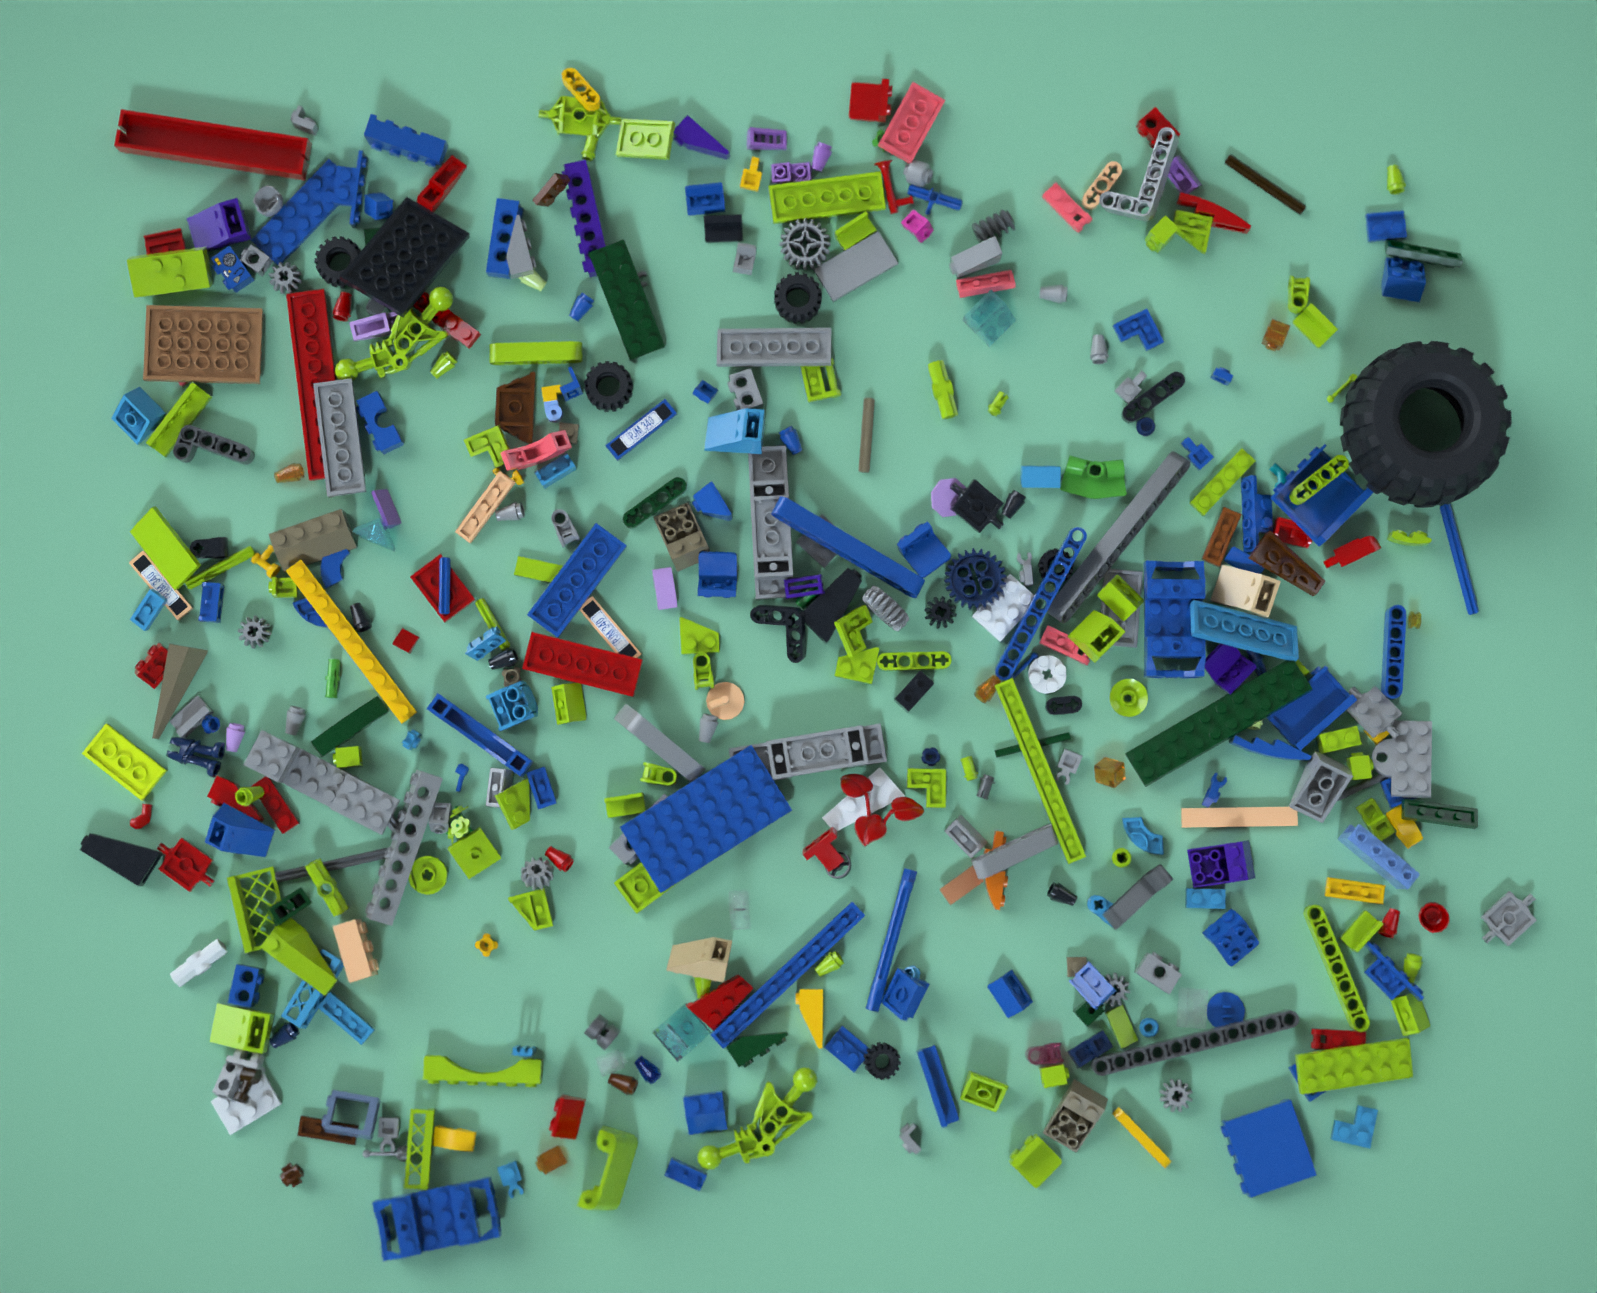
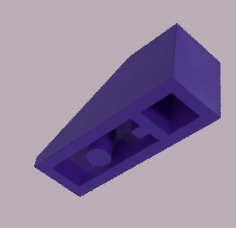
[673,115,730,160]

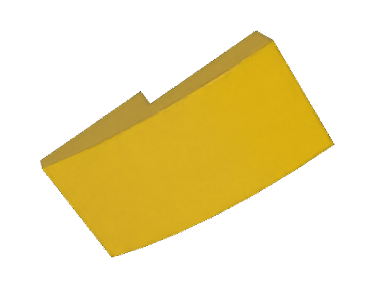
[1385,804,1423,849]
[432,1125,476,1152]

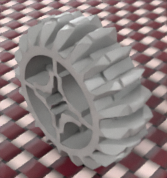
[780,218,831,270]
[863,586,909,631]

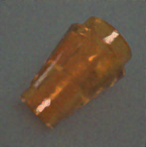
[274,463,305,483]
[974,675,1001,703]

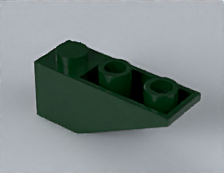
[726,1032,788,1068]

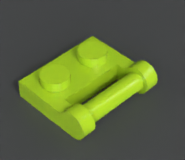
[800,358,841,403]

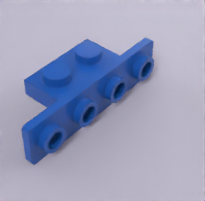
[333,150,368,228]
[1241,475,1273,553]
[1364,941,1424,1002]

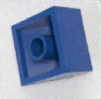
[683,1090,728,1135]

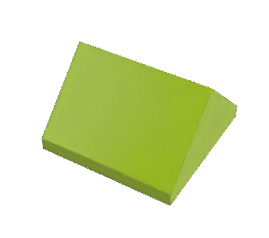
[960,1070,1008,1112]

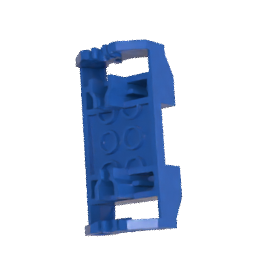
[1143,561,1206,679]
[372,1176,502,1261]

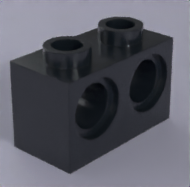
[894,670,934,713]

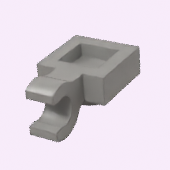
[1114,371,1147,404]
[1017,553,1033,587]

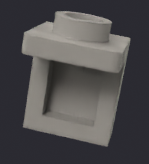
[733,243,756,275]
[899,1123,922,1154]

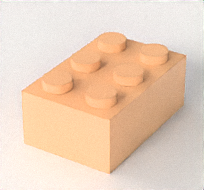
[332,919,379,983]

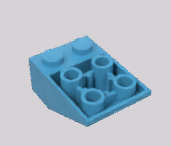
[705,408,765,454]

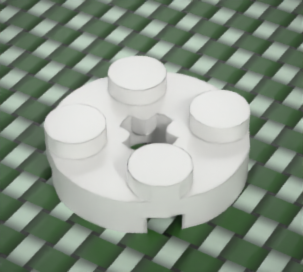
[1028,655,1067,694]

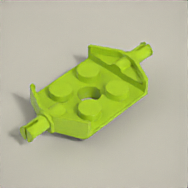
[538,96,622,139]

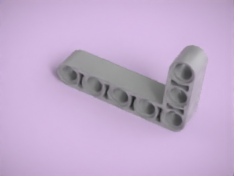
[1099,127,1179,221]
[614,704,705,782]

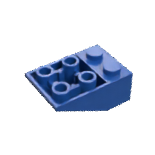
[205,803,275,857]

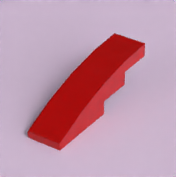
[1176,192,1251,234]

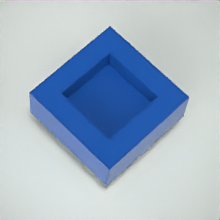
[1210,367,1233,386]
[692,380,718,404]

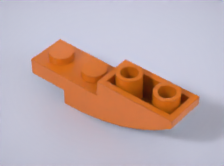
[984,831,1008,910]

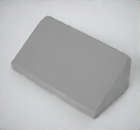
[486,768,514,808]
[945,815,987,858]

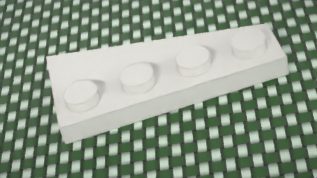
[822,767,905,831]

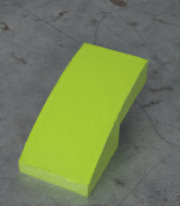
[1356,798,1395,841]

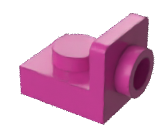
[901,210,933,243]

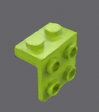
[1009,1133,1062,1188]

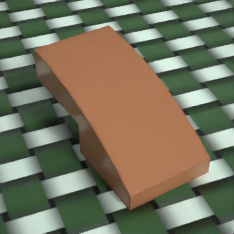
[939,865,984,905]

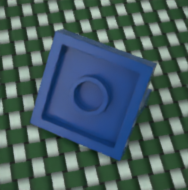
[881,968,930,1021]

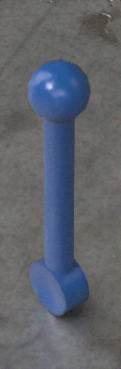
[1008,652,1039,680]

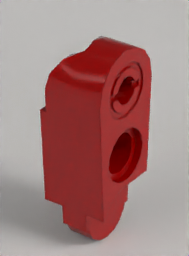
[1323,536,1381,568]

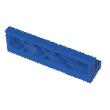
[916,1045,959,1128]

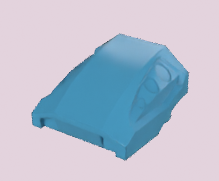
[486,681,538,732]

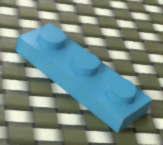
[318,992,375,1045]

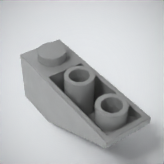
[506,215,536,279]

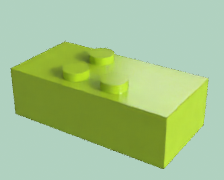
[127,247,213,298]

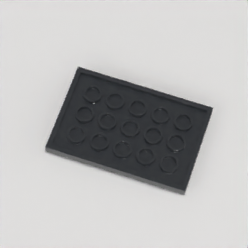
[340,197,470,318]

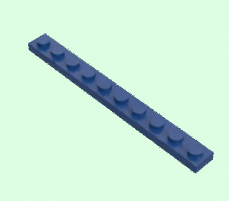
[710,902,865,1049]

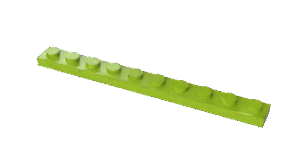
[994,678,1086,864]

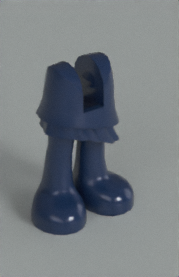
[166,737,225,778]

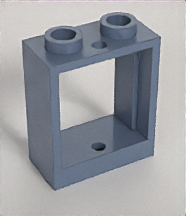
[322,1090,381,1140]

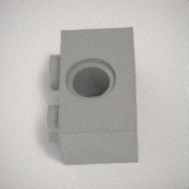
[1135,952,1182,994]

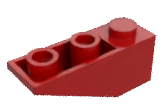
[207,776,264,821]

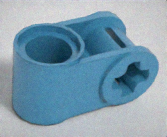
[1087,895,1113,927]

